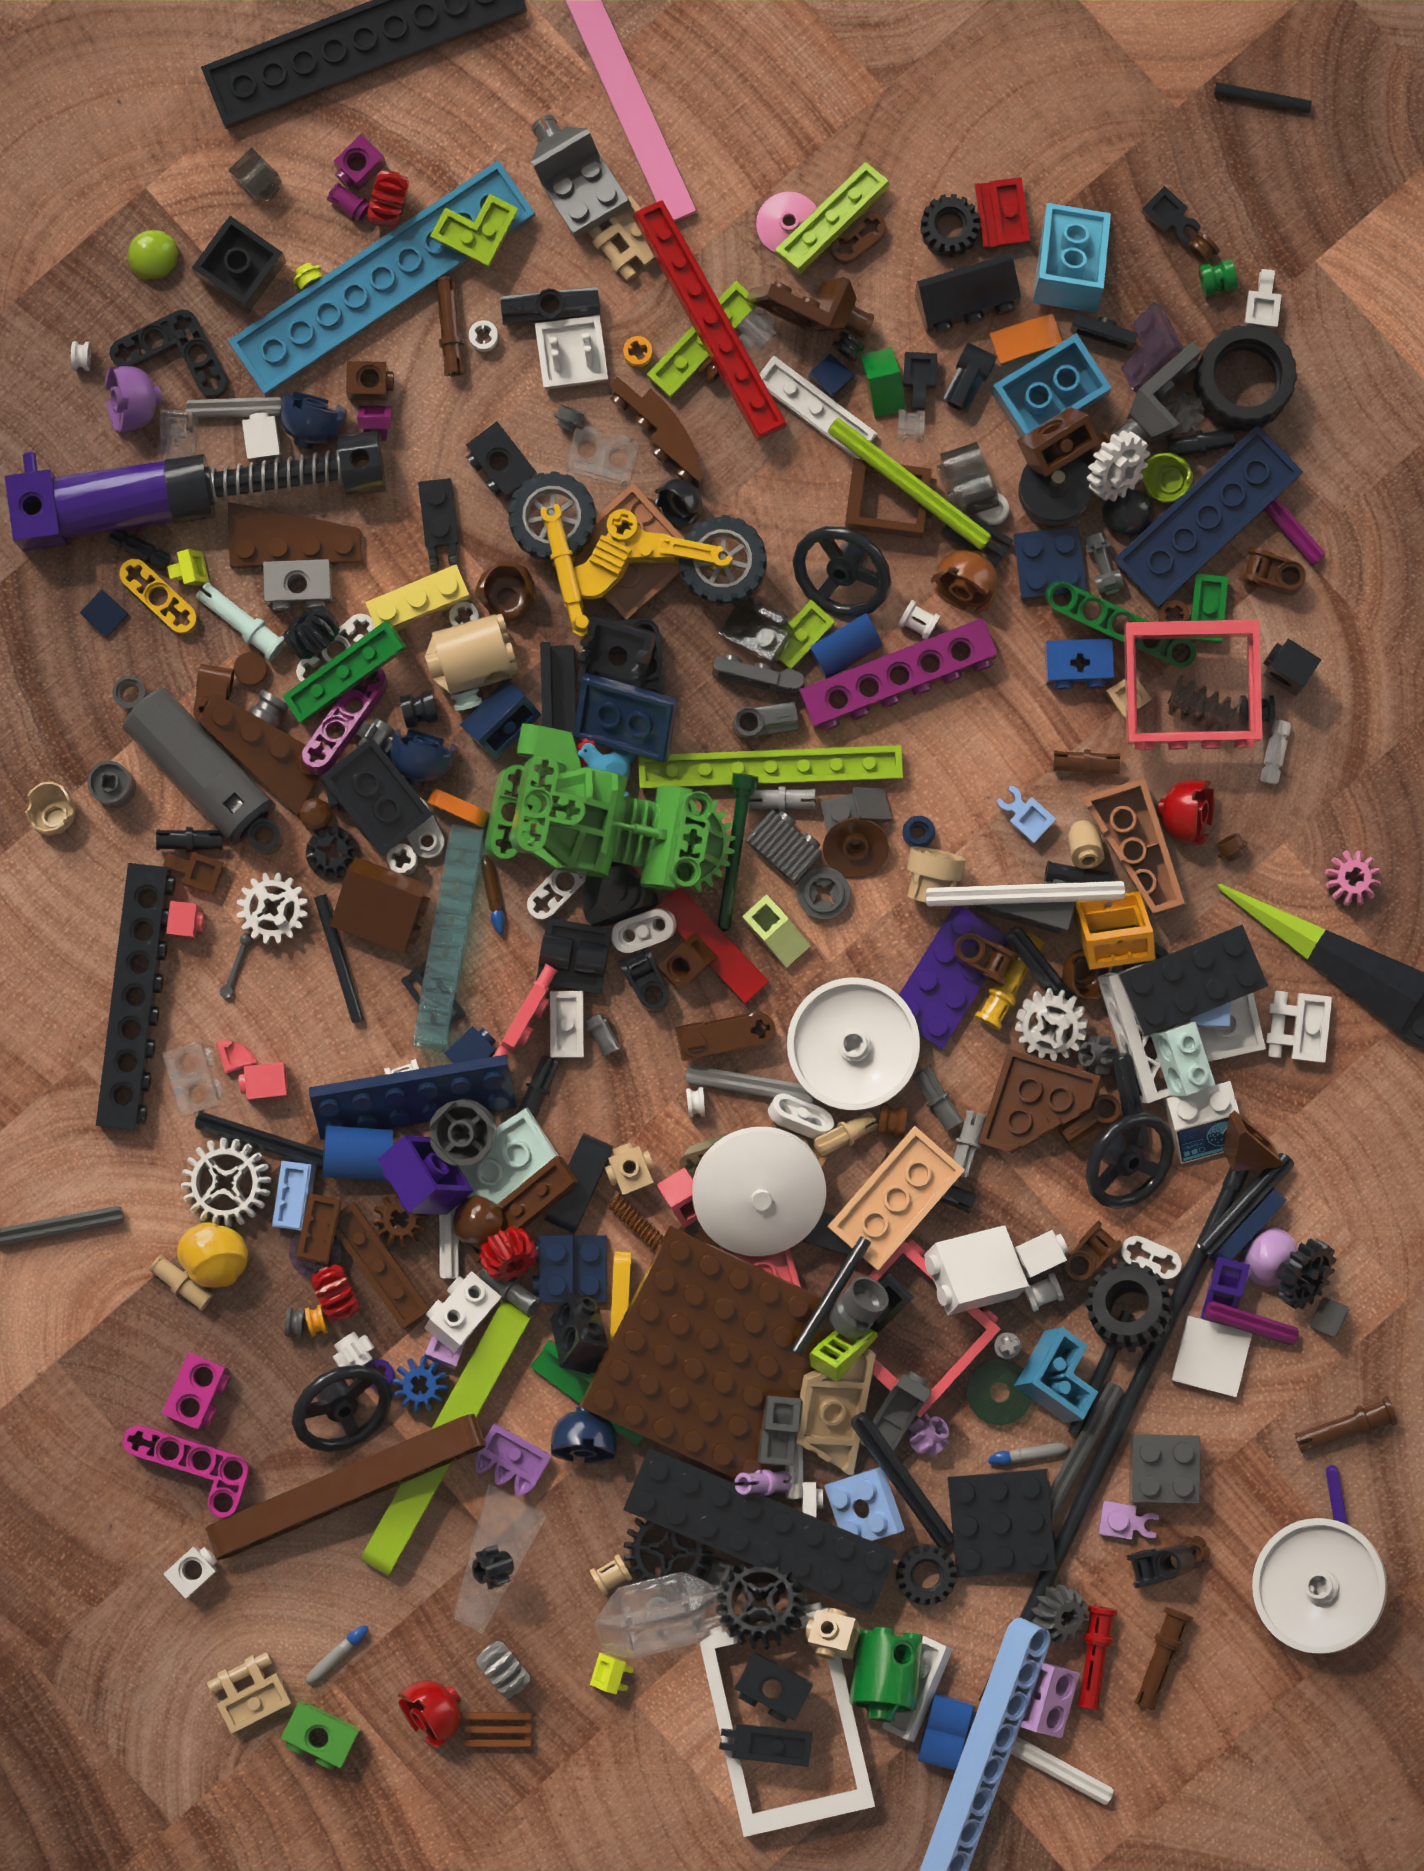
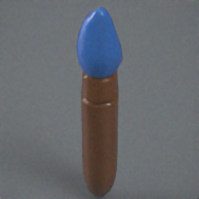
[481,855,505,934]

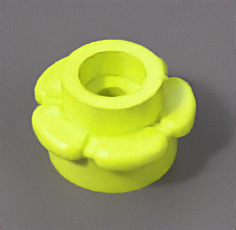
[293,263,323,291]

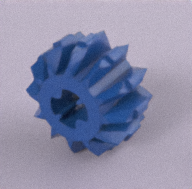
[392,1357,449,1413]

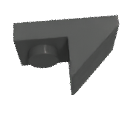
[820,787,892,832]

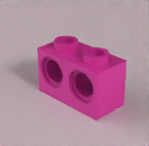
[161,1352,230,1430]

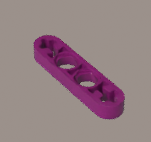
[302,668,388,775]

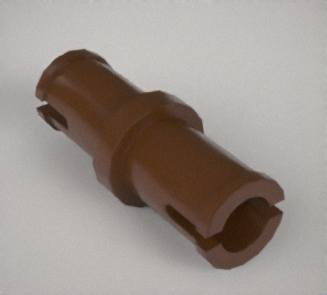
[1053,749,1120,775]

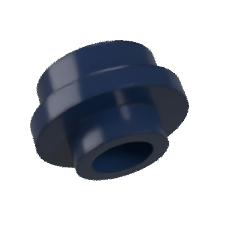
[902,816,935,847]

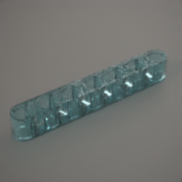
[413,824,485,1052]

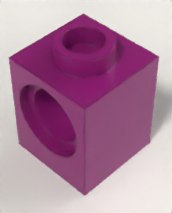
[333,134,386,191]

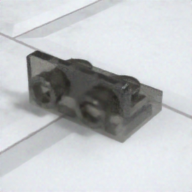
[718,596,795,665]

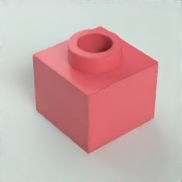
[166,901,205,939]

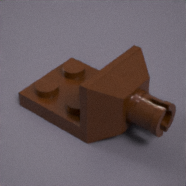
[746,277,874,338]

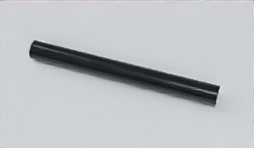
[314,894,365,1023]
[790,1236,871,1357]
[1068,1310,1134,1436]

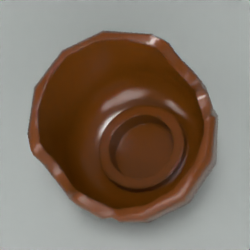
[1062,949,1109,1000]
[452,1196,503,1249]

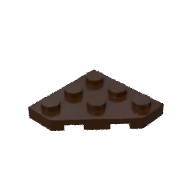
[978,1048,1104,1154]

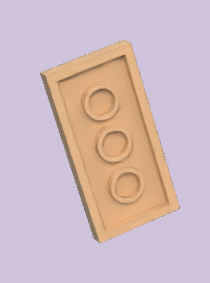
[827,1126,965,1271]

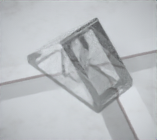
[160,409,198,461]

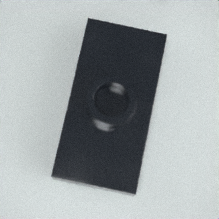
[1070,313,1138,351]

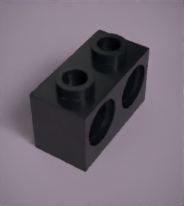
[550,1293,609,1375]

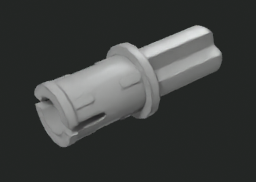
[953,1110,986,1178]
[994,1332,1021,1359]

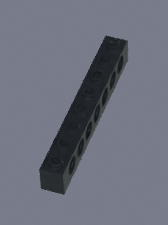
[96,863,176,1131]

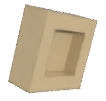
[1106,677,1152,719]

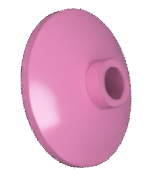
[756,192,817,254]

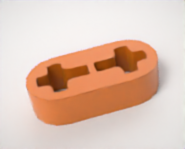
[427,788,490,829]

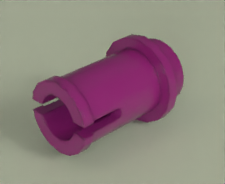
[327,183,369,221]

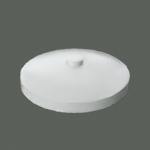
[787,977,920,1111]
[692,1127,826,1256]
[1252,1518,1388,1654]

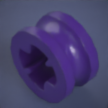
[366,1359,394,1389]

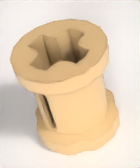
[589,1554,633,1596]

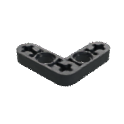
[109,309,228,399]

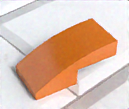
[990,314,1063,366]

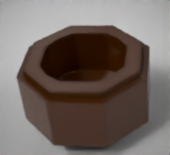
[299,797,333,831]

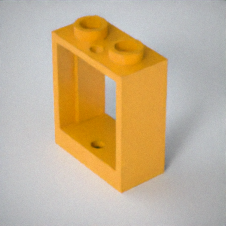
[1075,891,1156,970]

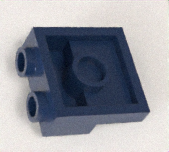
[533,1235,607,1302]

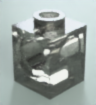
[229,148,282,205]

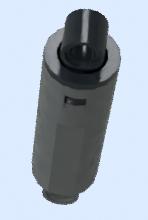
[112,676,284,855]

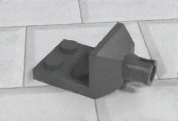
[531,115,631,239]
[1114,341,1201,443]

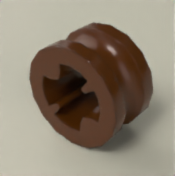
[1187,232,1220,264]
[697,358,720,385]
[1158,600,1189,622]

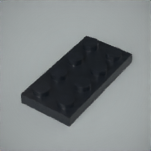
[1118,924,1268,1037]

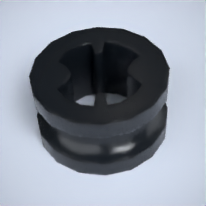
[832,331,865,361]

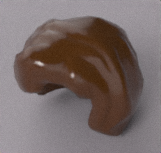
[475,559,536,624]

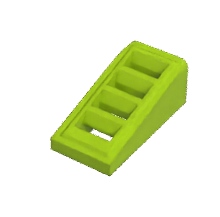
[809,1329,878,1382]

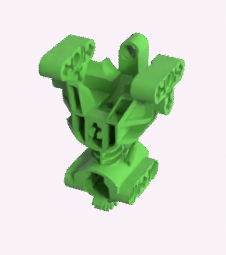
[485,723,735,893]

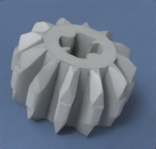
[476,1641,530,1698]

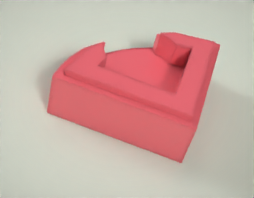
[216,1041,258,1074]

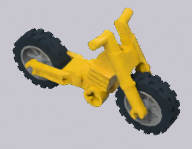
[508,471,767,640]

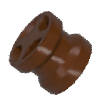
[877,1104,908,1140]

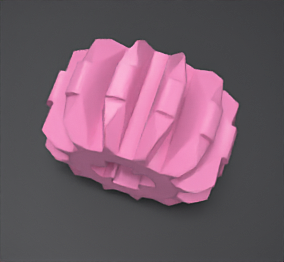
[1324,850,1381,906]

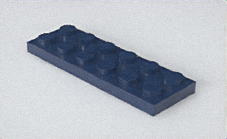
[1113,425,1303,609]
[309,1055,516,1140]

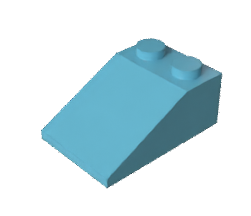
[1032,203,1111,313]

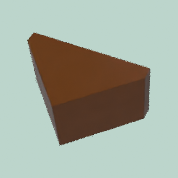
[1223,1110,1283,1172]

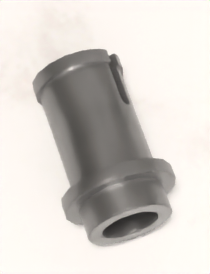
[585,1012,621,1057]

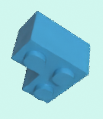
[1014,1327,1098,1423]

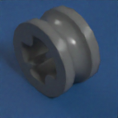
[285,1307,305,1338]

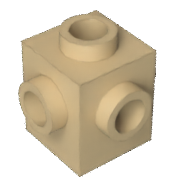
[605,1143,655,1196]
[806,1608,861,1660]

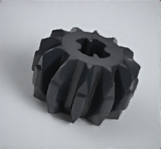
[283,606,340,660]

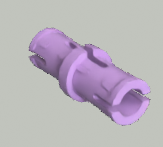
[735,1469,793,1496]

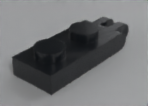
[719,1723,813,1767]

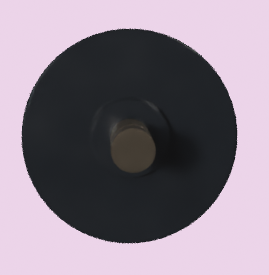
[1018,457,1092,527]

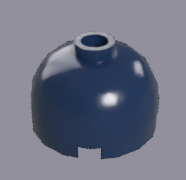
[280,391,347,449]
[390,729,458,787]
[551,1406,617,1463]

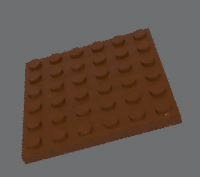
[580,1226,836,1483]

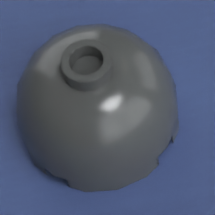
[429,1099,497,1166]

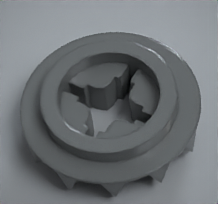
[797,867,850,919]

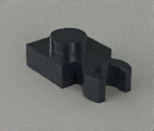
[1141,186,1201,245]

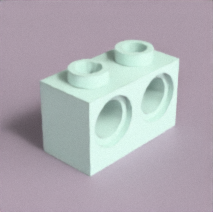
[1151,1022,1215,1096]

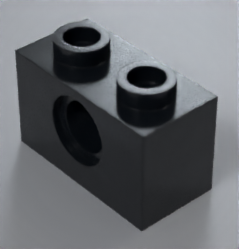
[466,421,537,502]
[1263,638,1322,696]
[735,1651,813,1722]

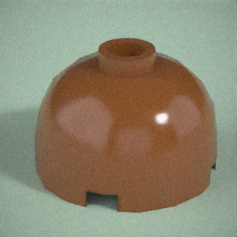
[931,550,999,613]

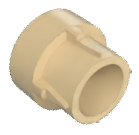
[906,847,966,902]

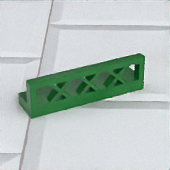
[530,1340,644,1446]

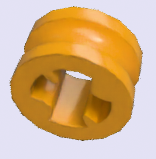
[623,336,653,368]
[305,1305,328,1337]

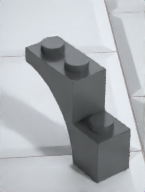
[859,1371,932,1451]

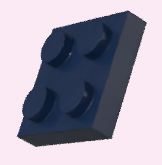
[1013,526,1087,600]

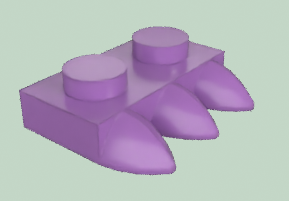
[475,1423,552,1496]

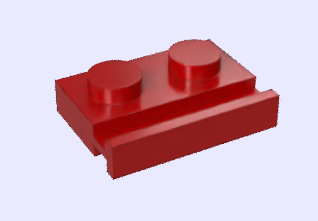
[974,177,1031,250]

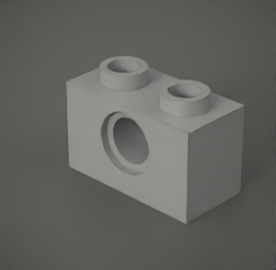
[263,559,333,611]

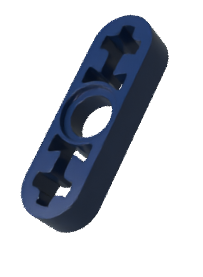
[1209,1188,1287,1263]

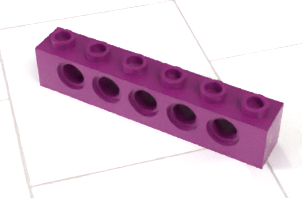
[799,618,998,732]

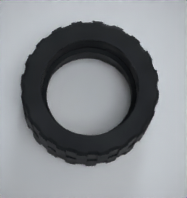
[1193,324,1297,432]

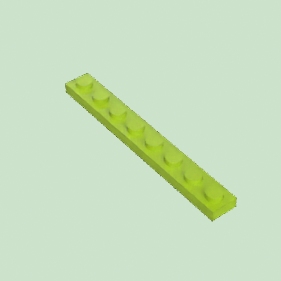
[638,745,903,790]

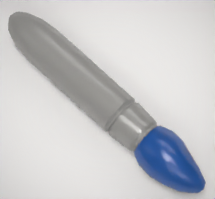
[988,1443,1069,1466]
[306,1625,368,1684]

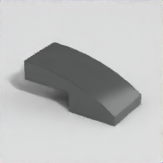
[758,1396,801,1466]

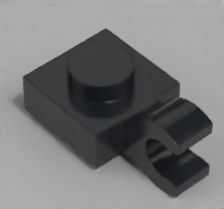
[903,352,938,412]

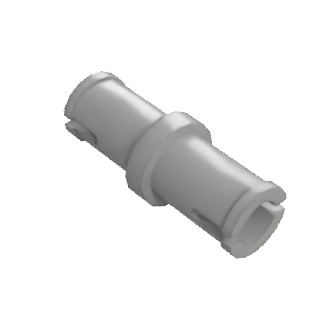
[749,786,816,813]

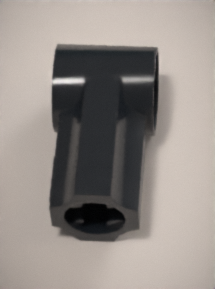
[942,342,997,413]

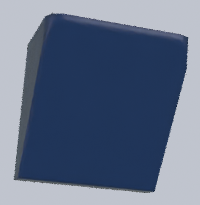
[808,353,854,399]
[80,589,128,638]

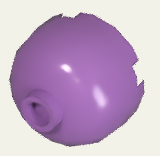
[105,366,161,432]

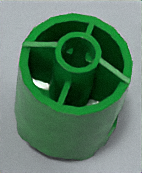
[849,1627,923,1723]

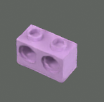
[1020,1662,1080,1738]

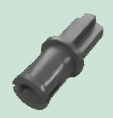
[914,1067,964,1131]

